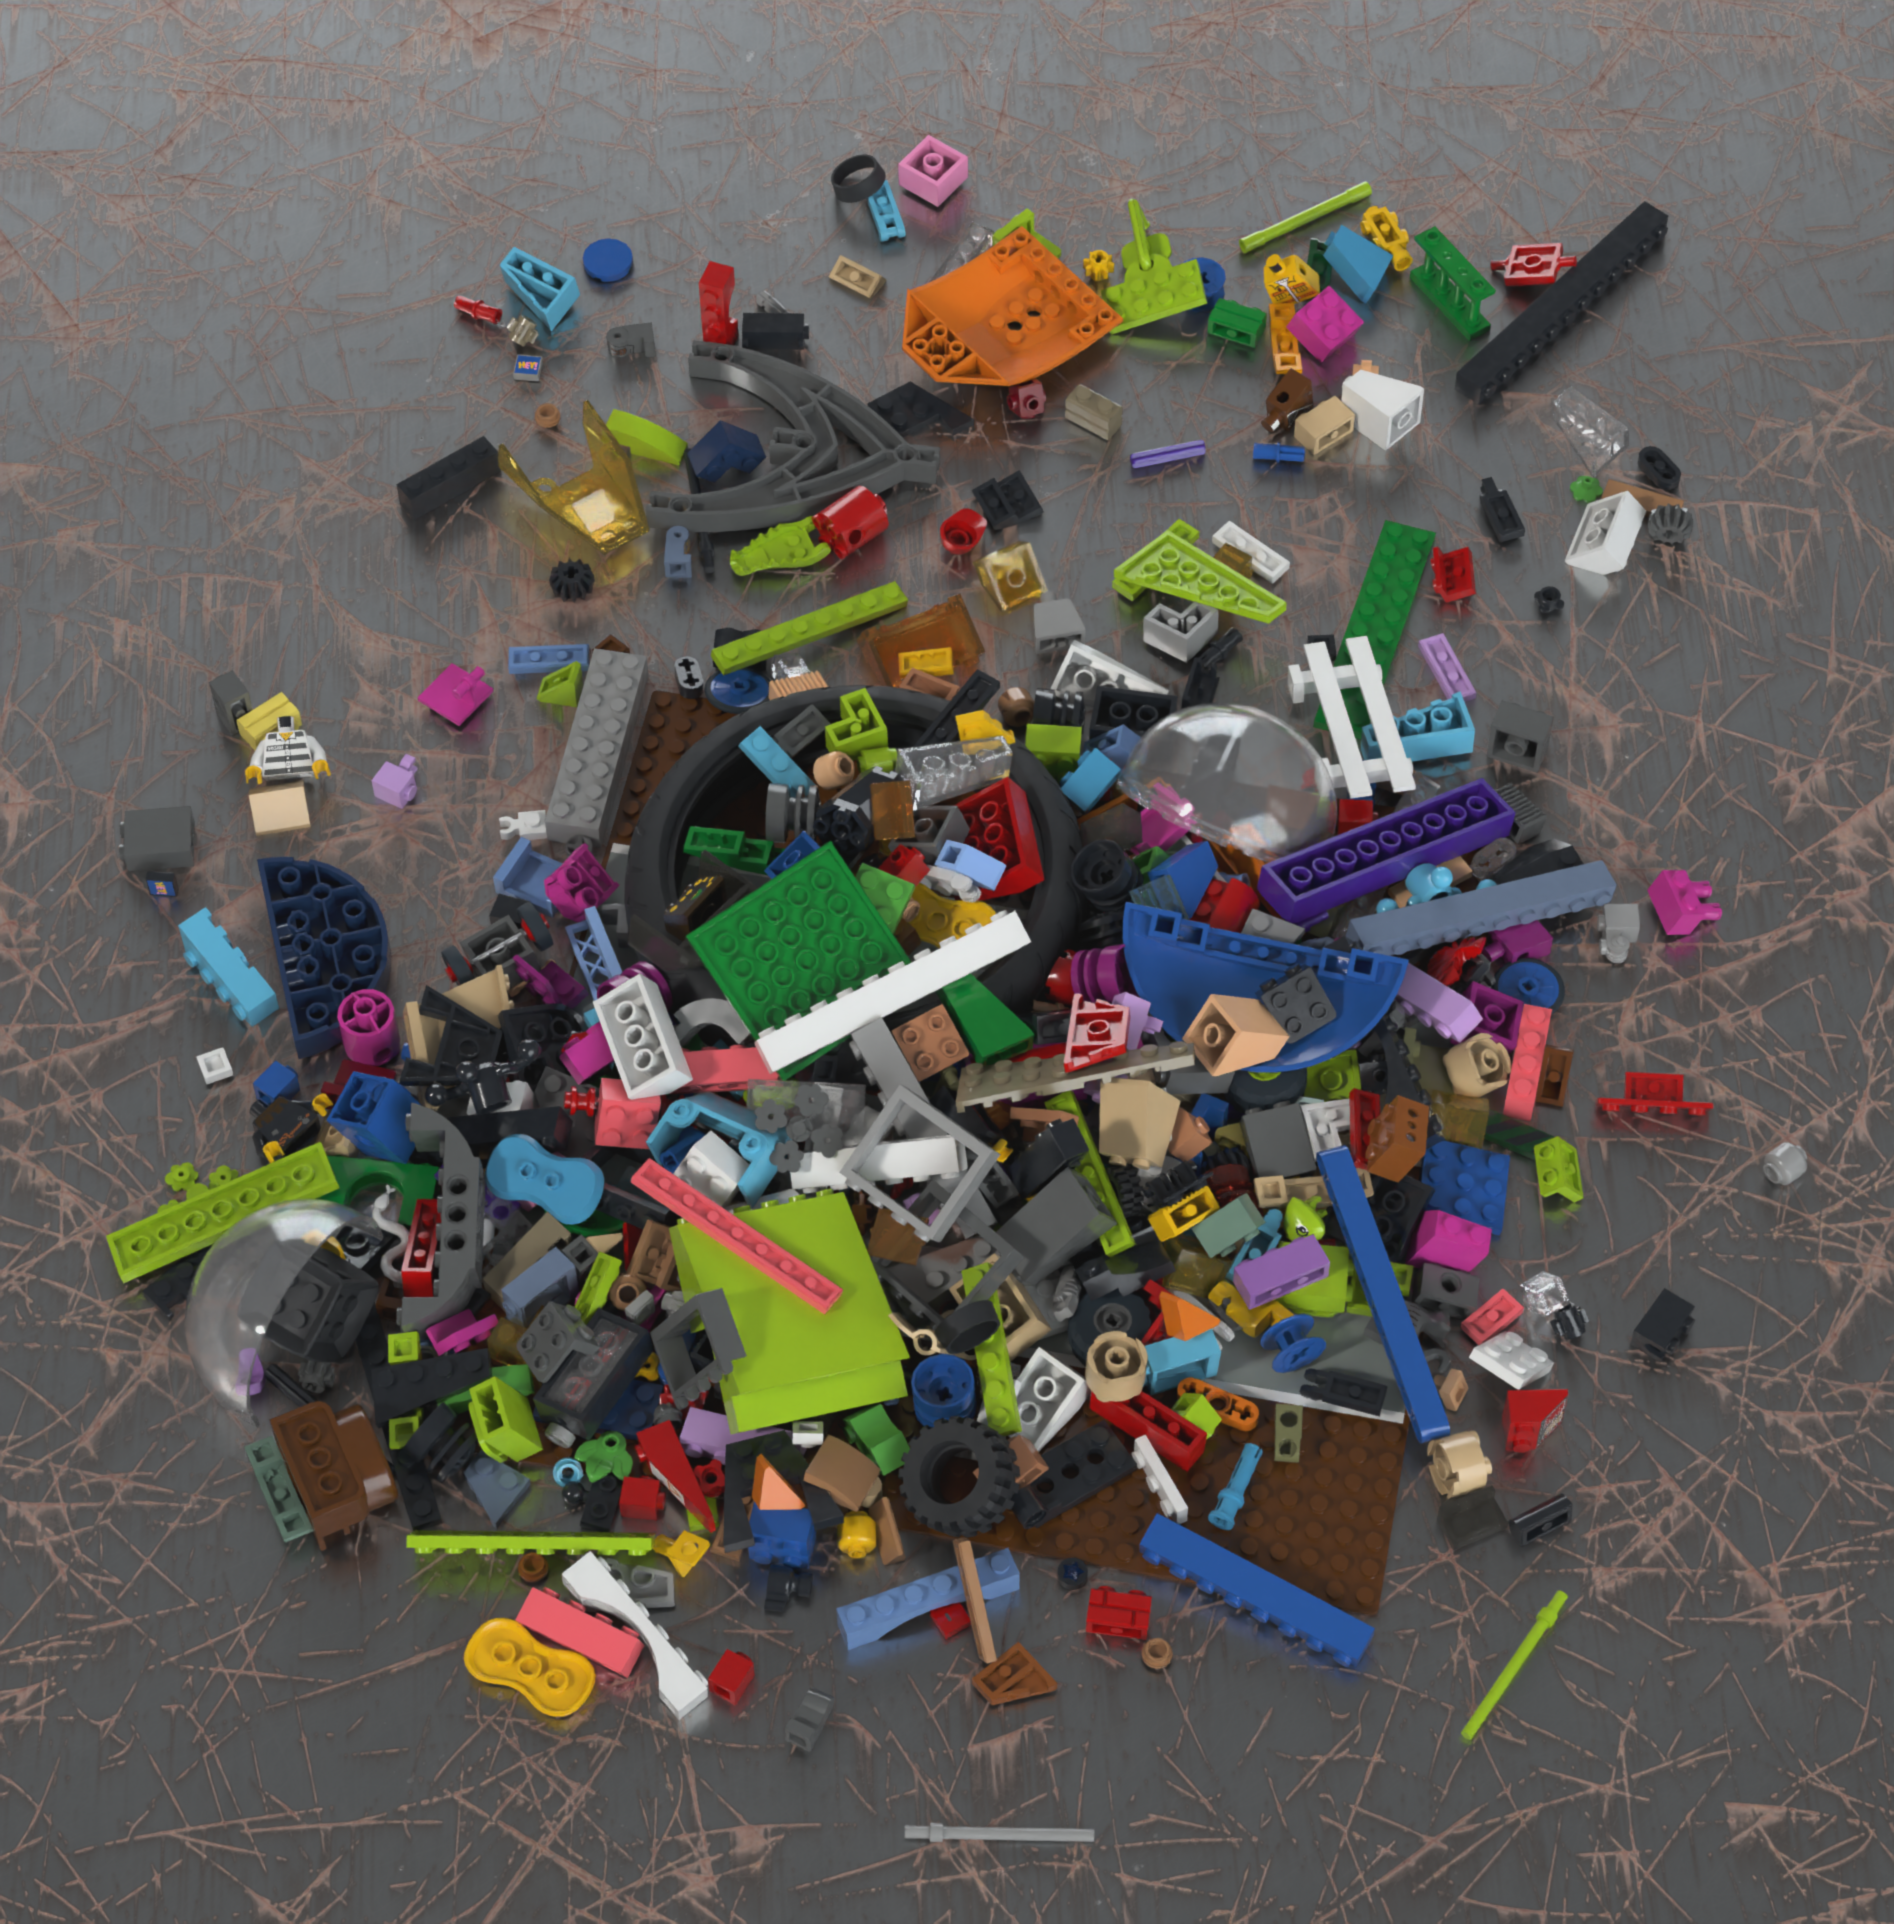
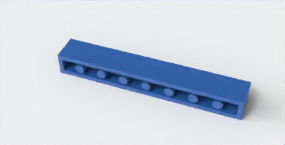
[1139,1513,1375,1667]

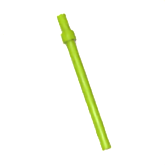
[1461,1590,1568,1740]

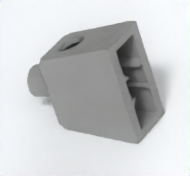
[1033,592,1086,654]

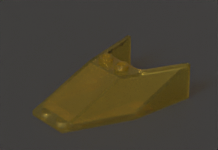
[498,400,649,555]

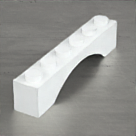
[562,1551,708,1720]

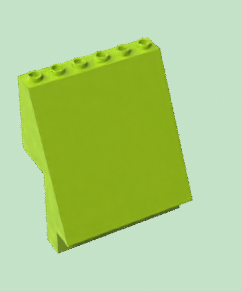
[669,1189,910,1434]

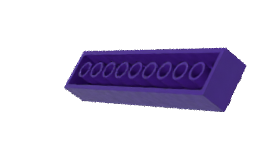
[1257,778,1516,924]

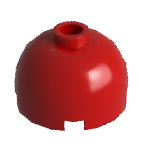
[1045,949,1077,1007]

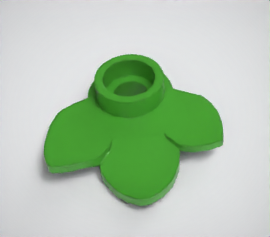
[574,1431,633,1483]

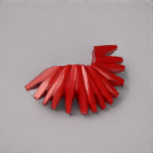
[1427,937,1486,986]

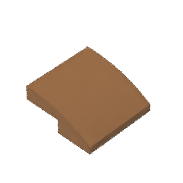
[626,1219,682,1292]
[803,1434,881,1512]

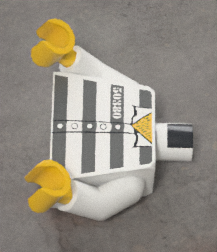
[245,716,331,784]

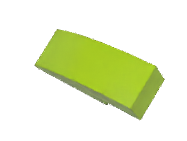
[605,409,688,466]

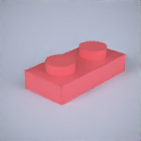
[1460,1289,1524,1345]

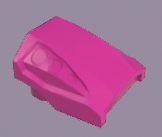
[544,843,620,923]

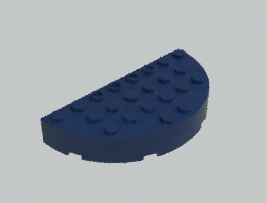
[257,857,392,1059]

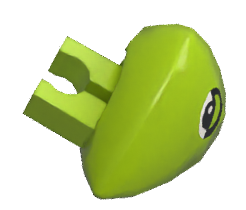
[1283,1196,1328,1242]

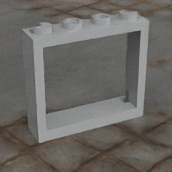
[839,1085,1001,1243]

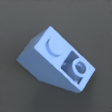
[935,840,1006,891]

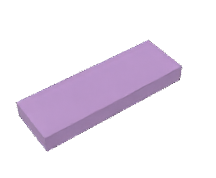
[1418,633,1477,702]

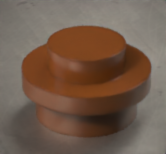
[518,1552,549,1582]

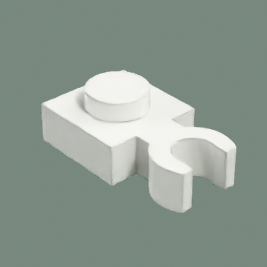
[499,810,547,840]

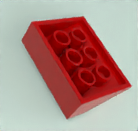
[953,776,1045,901]

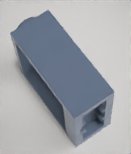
[501,1247,579,1334]

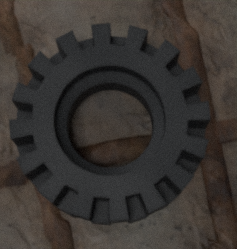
[1105,1164,1144,1218]

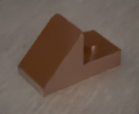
[1535,1044,1574,1107]

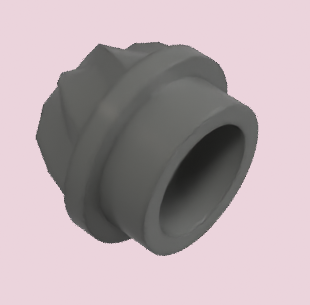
[653,1402,683,1431]

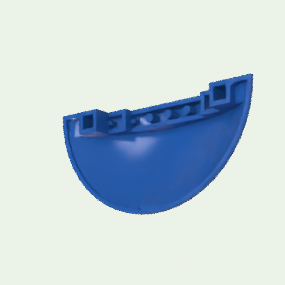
[1123,902,1409,1073]

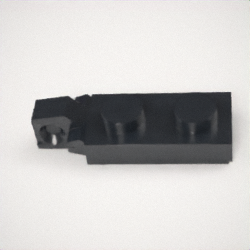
[1480,477,1525,542]

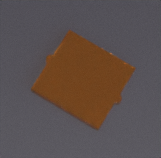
[867,1208,929,1266]

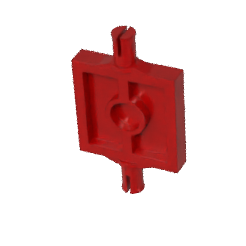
[1490,243,1577,286]

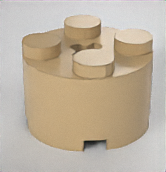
[1443,1033,1512,1099]
[1085,1331,1148,1402]
[1427,1430,1492,1499]

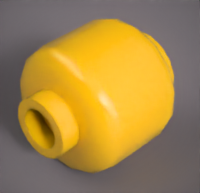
[837,1511,876,1558]

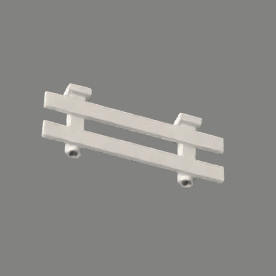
[1288,636,1416,799]

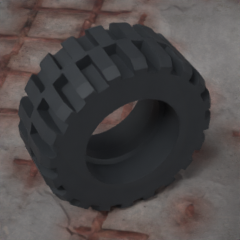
[898,1416,1020,1537]

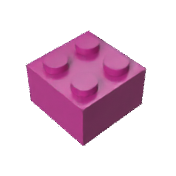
[1286,286,1364,363]

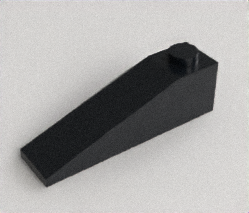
[1475,839,1584,890]

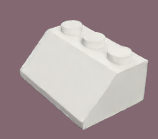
[1565,491,1646,575]

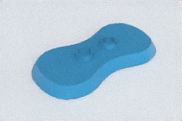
[485,1134,604,1224]

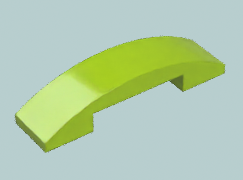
[388,1331,424,1450]

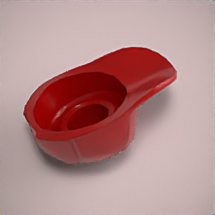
[940,508,987,555]

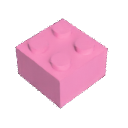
[898,135,968,207]

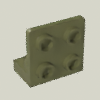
[1403,1027,1455,1101]

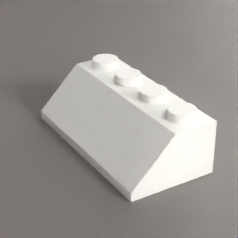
[593,974,693,1100]

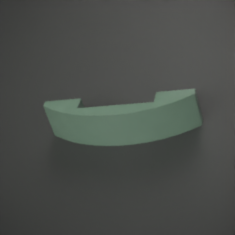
[244,1436,313,1543]

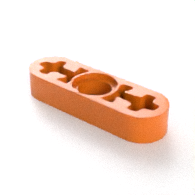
[1177,1377,1259,1431]

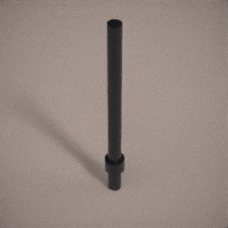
[684,449,715,573]

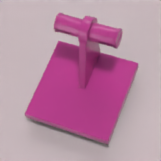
[417,663,494,726]

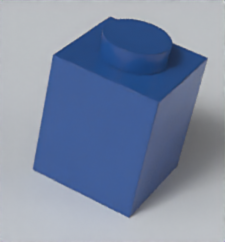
[253,1061,300,1106]

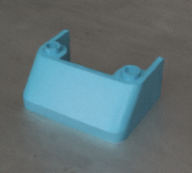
[646,1093,792,1208]

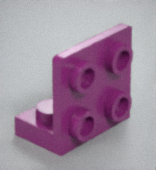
[512,954,589,1009]

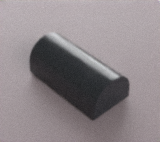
[1508,1493,1573,1547]

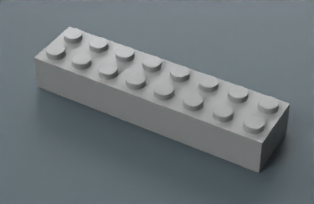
[545,648,649,848]
[849,1017,997,1240]

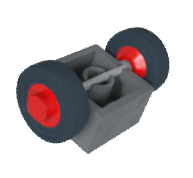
[441,902,554,988]

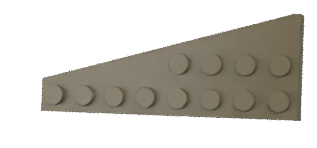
[956,1041,1195,1113]

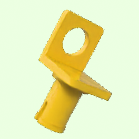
[653,1530,710,1577]

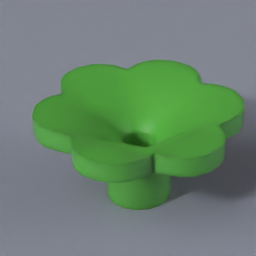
[1570,476,1603,503]

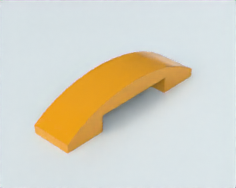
[1269,303,1302,374]

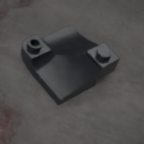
[498,1003,604,1094]
[1322,1167,1435,1263]
[1073,1215,1176,1301]

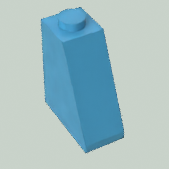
[1323,225,1393,304]

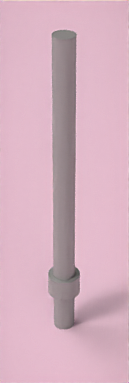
[905,1823,1094,1842]

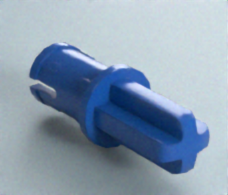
[1253,442,1305,463]

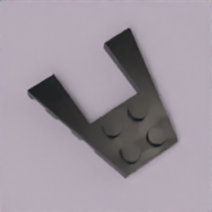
[723,1430,844,1553]

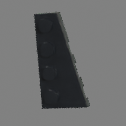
[371,1348,492,1428]

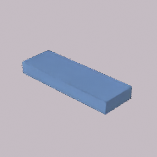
[508,644,589,674]

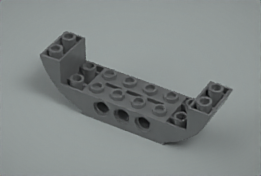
[397,1103,486,1341]

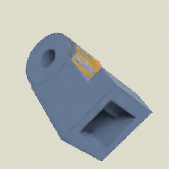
[664,526,692,578]

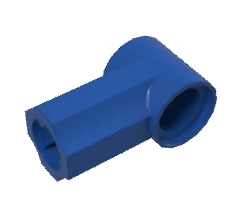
[660,1125,706,1174]

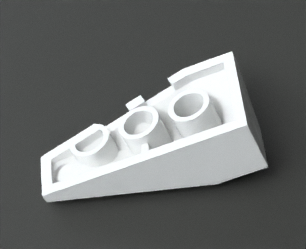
[1051,640,1169,706]

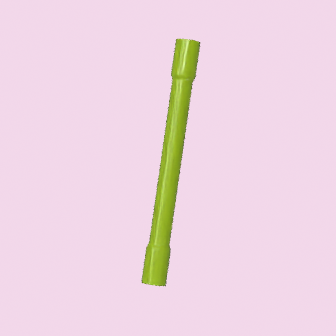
[1239,181,1372,253]

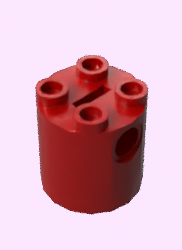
[811,485,889,560]

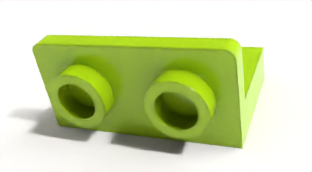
[1534,1136,1584,1202]

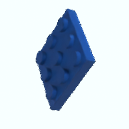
[1419,1140,1510,1235]

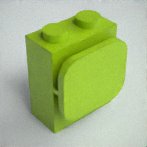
[1275,1241,1354,1317]
[468,1376,543,1463]

